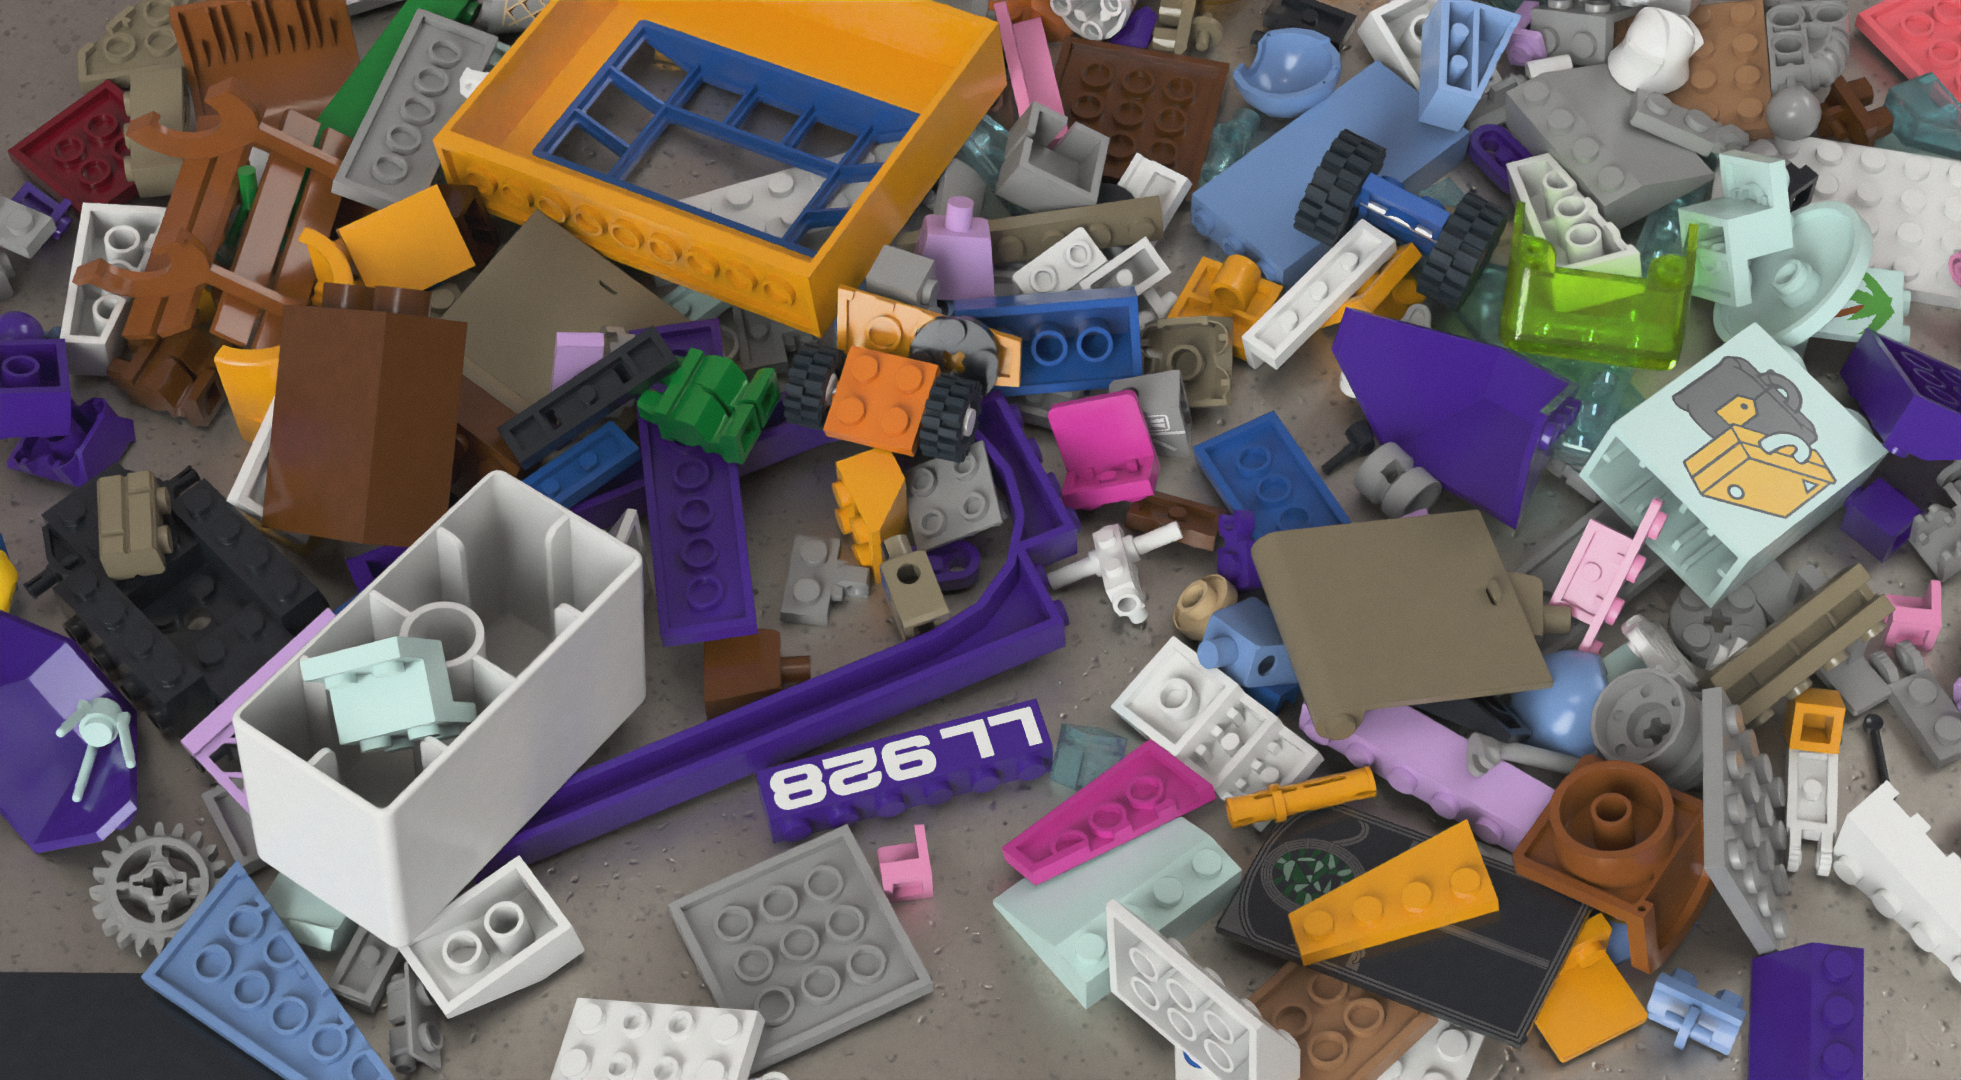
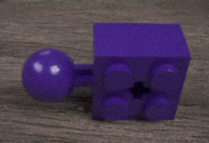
[0,311,71,440]

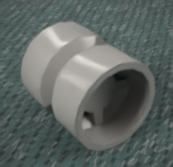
[1354,442,1442,519]

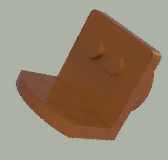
[1512,754,1715,974]

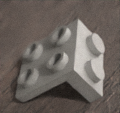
[1530,0,1644,66]

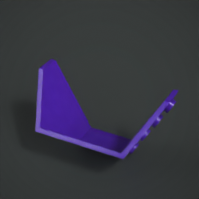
[1331,307,1582,530]
[0,610,138,853]

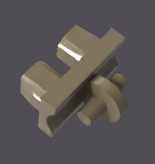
[1152,0,1223,56]

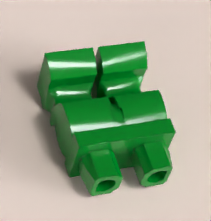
[637,347,782,465]

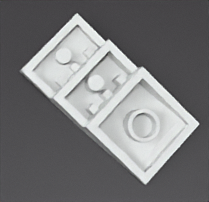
[1110,636,1325,832]

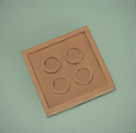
[1247,961,1439,1080]

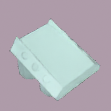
[264,872,359,961]

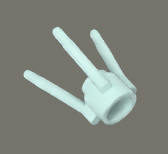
[56,698,136,802]

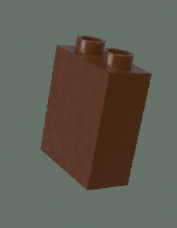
[261,282,468,547]

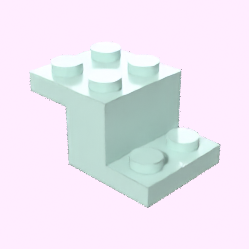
[1678,150,1794,308]
[300,636,477,753]

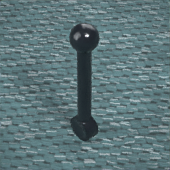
[1863,714,1897,800]

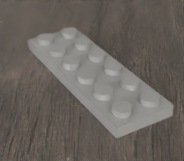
[331,8,499,210]

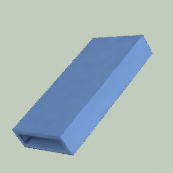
[1190,60,1470,295]

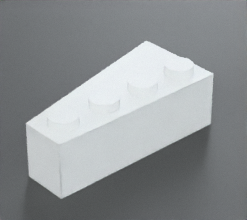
[60,202,167,376]

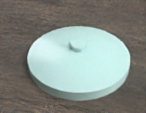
[1713,201,1873,348]

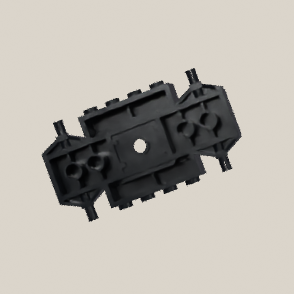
[23,461,330,773]

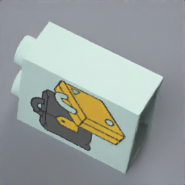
[1579,322,1889,608]

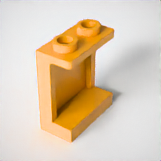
[333,184,476,290]

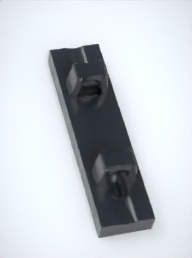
[496,325,681,470]

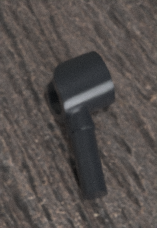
[1321,420,1375,475]

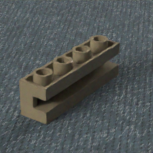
[1696,562,1896,729]

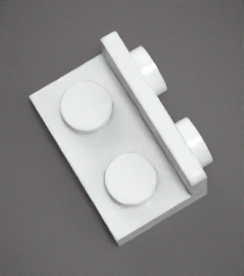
[1011,227,1108,295]

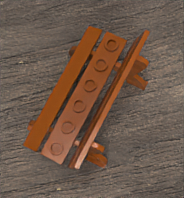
[72,76,353,350]

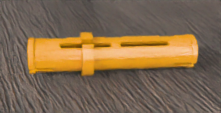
[1225,766,1376,829]

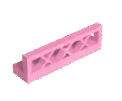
[993,1,1068,150]

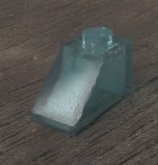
[1883,71,1961,160]

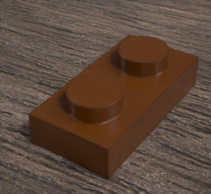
[1125,491,1229,552]

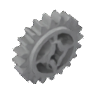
[89,821,228,957]

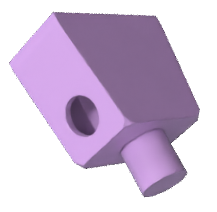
[913,196,995,300]

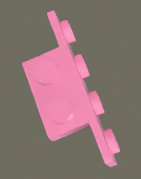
[1548,497,1668,655]

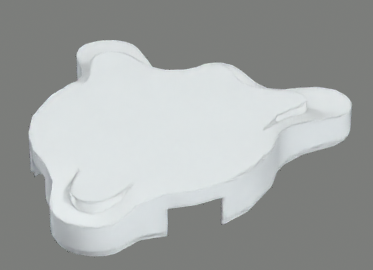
[1621,614,1702,692]

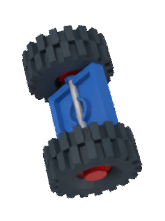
[1293,129,1510,312]

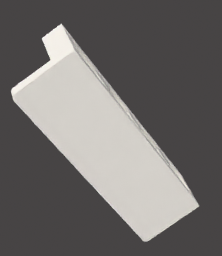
[1241,219,1397,370]

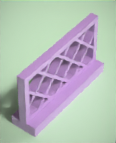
[180,608,336,815]

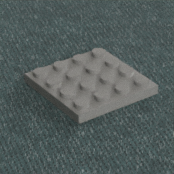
[1702,686,1790,956]
[667,824,934,1075]

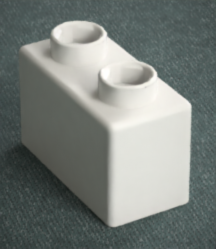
[232,470,646,948]

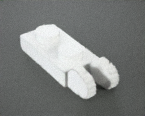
[1784,747,1838,876]

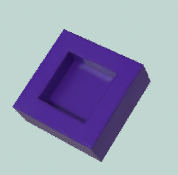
[1110,6,1158,49]

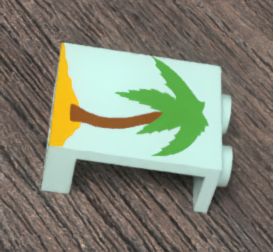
[1792,267,1911,358]

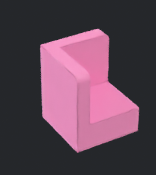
[1883,580,1942,652]
[877,824,933,903]

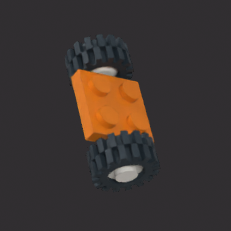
[783,342,983,463]

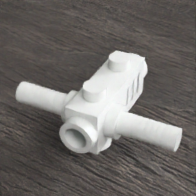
[1047,521,1183,624]

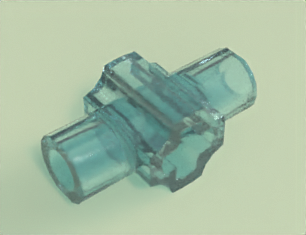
[1202,108,1261,183]

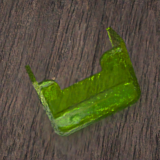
[1498,201,1698,371]

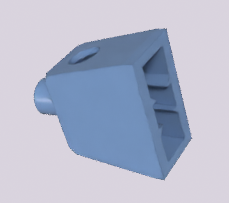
[1197,597,1298,688]

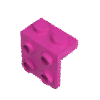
[1048,390,1160,510]

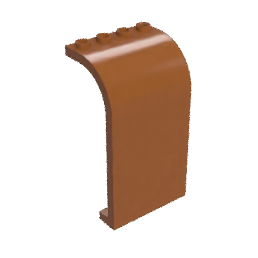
[169,0,379,321]

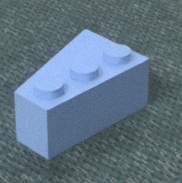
[1418,0,1522,132]

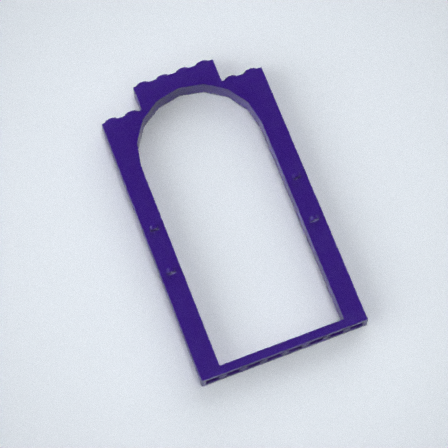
[346,389,1082,885]

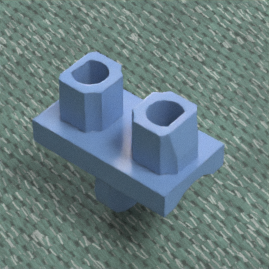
[1645,967,1747,1056]

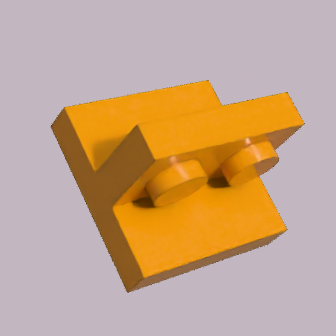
[1320,242,1427,328]

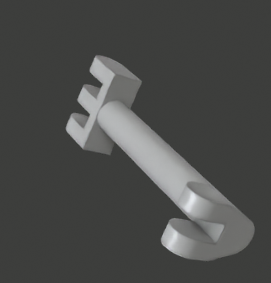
[1466,733,1607,777]

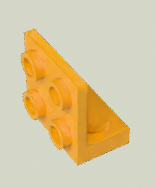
[1535,913,1648,1062]

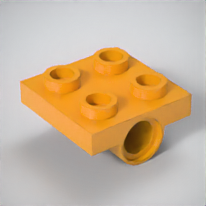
[1167,254,1284,361]

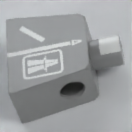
[1109,370,1192,457]

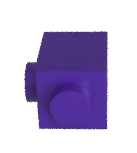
[1840,477,1923,563]

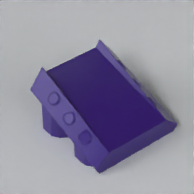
[6,397,136,487]

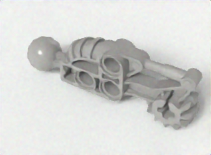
[1763,0,1851,141]

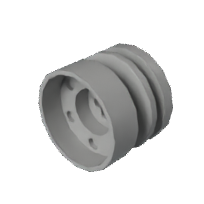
[1590,668,1703,792]

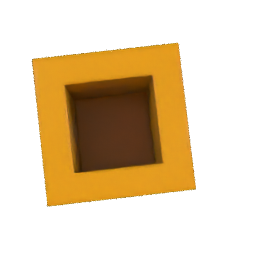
[1783,687,1846,754]

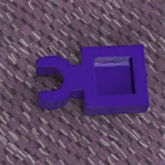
[1217,509,1263,595]

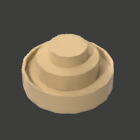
[1173,574,1238,640]

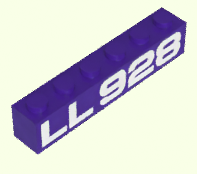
[755,699,1053,844]

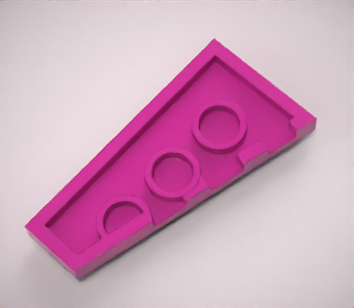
[1002,738,1216,886]

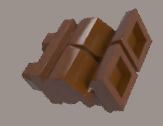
[106,326,243,428]

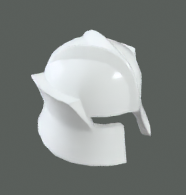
[1608,7,1704,94]

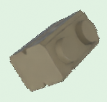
[97,470,173,581]

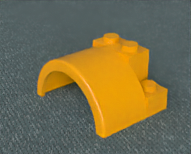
[214,227,355,443]

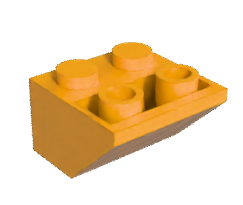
[832,448,909,585]

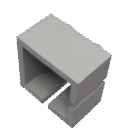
[995,101,1110,213]

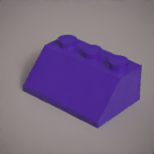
[1747,942,1864,1080]

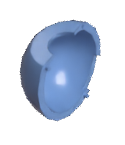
[1232,27,1342,118]
[1509,649,1609,757]

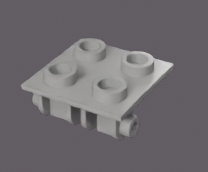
[902,440,1010,552]

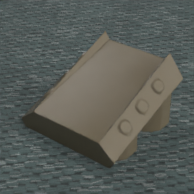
[1140,316,1233,409]

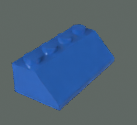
[954,286,1143,397]

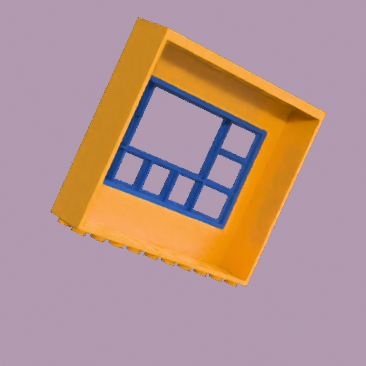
[433,0,1007,338]

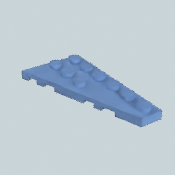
[141,859,395,1080]

